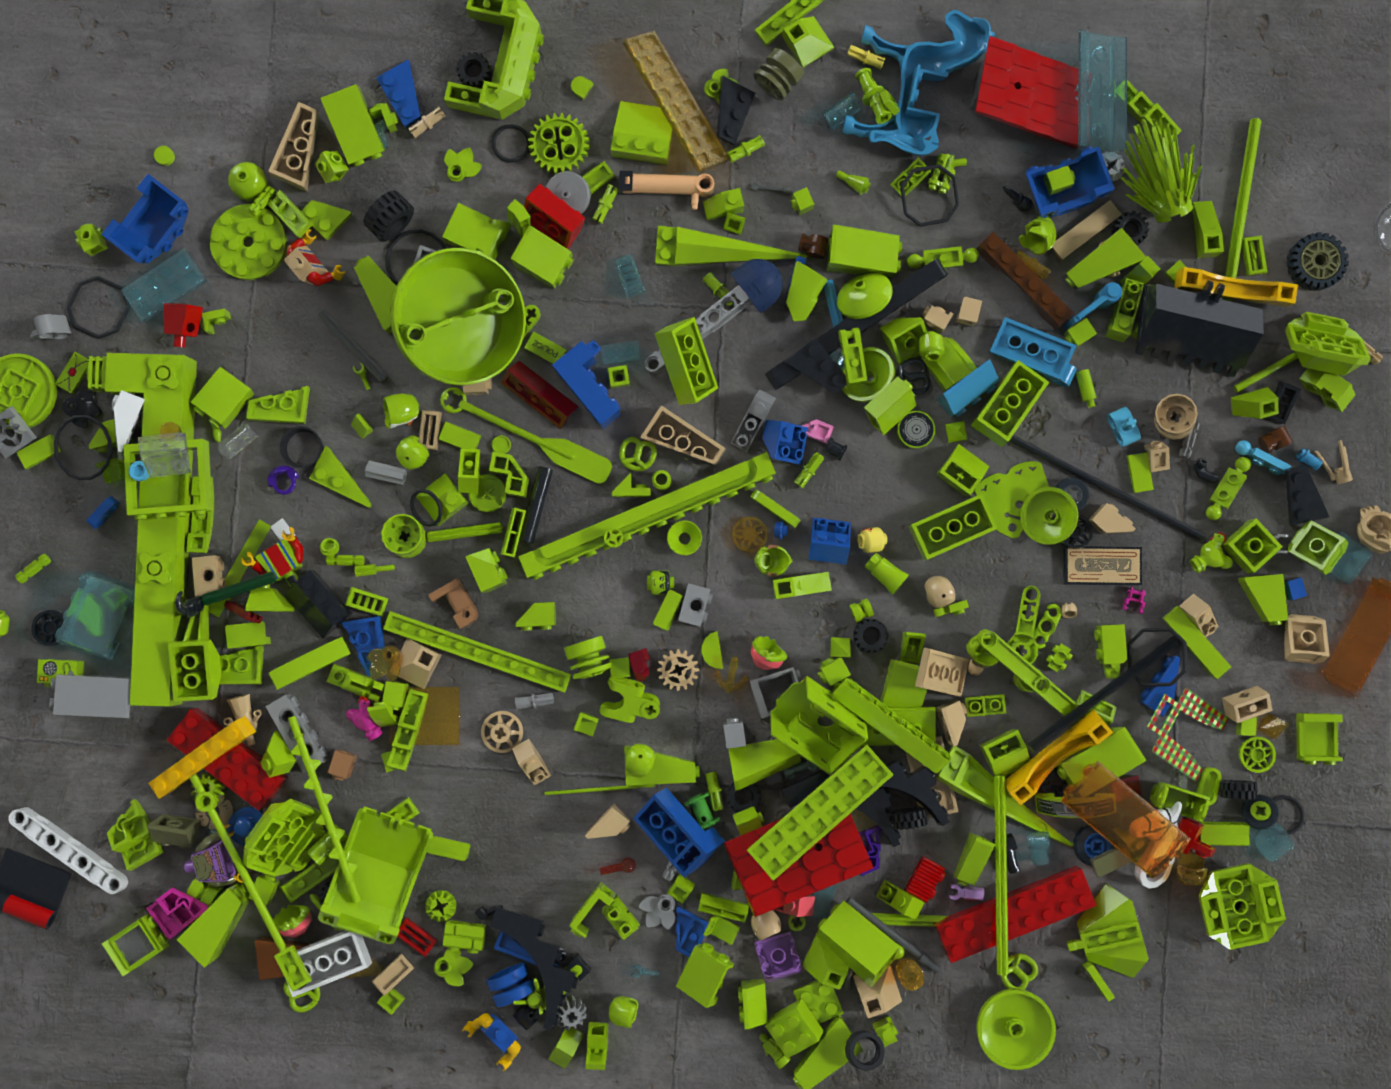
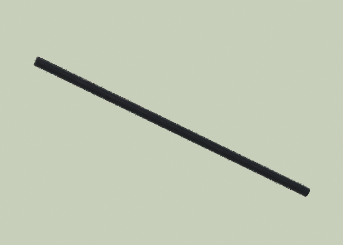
[1009,435,1205,540]

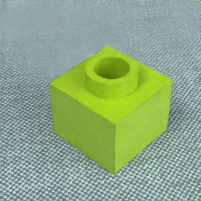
[790,187,815,215]
[608,365,630,389]

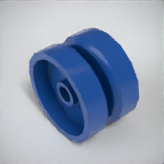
[486,962,535,1007]

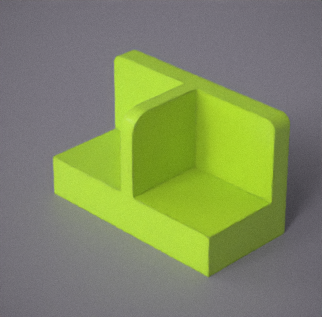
[225,621,271,649]

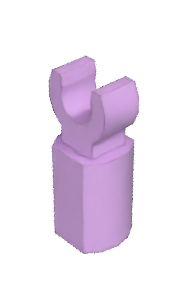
[949,884,984,901]

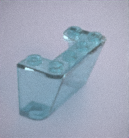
[55,571,135,661]

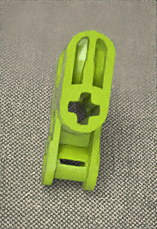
[599,675,660,723]

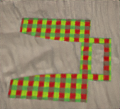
[1147,687,1229,782]

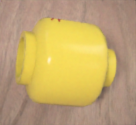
[857,527,887,553]

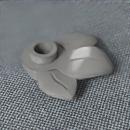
[639,894,675,929]

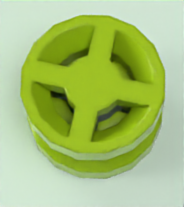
[604,528,624,548]

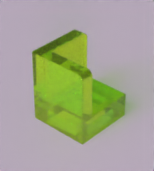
[95,458,125,484]

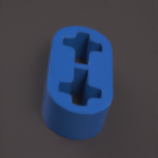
[87,496,120,529]

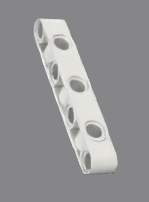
[9,807,128,894]

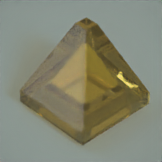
[1258,713,1289,740]

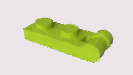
[267,190,313,238]
[838,327,867,384]

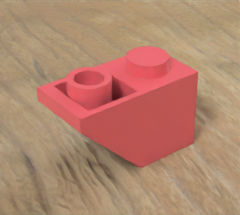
[774,895,815,917]

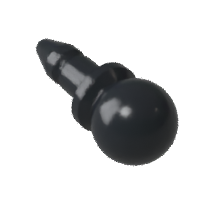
[1002,186,1032,211]

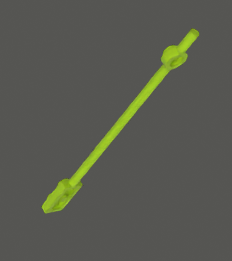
[190,774,312,992]

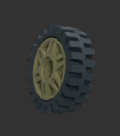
[1287,232,1349,291]

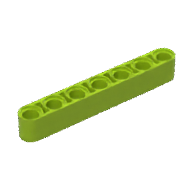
[833,678,951,773]

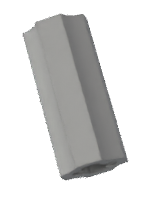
[365,461,407,485]

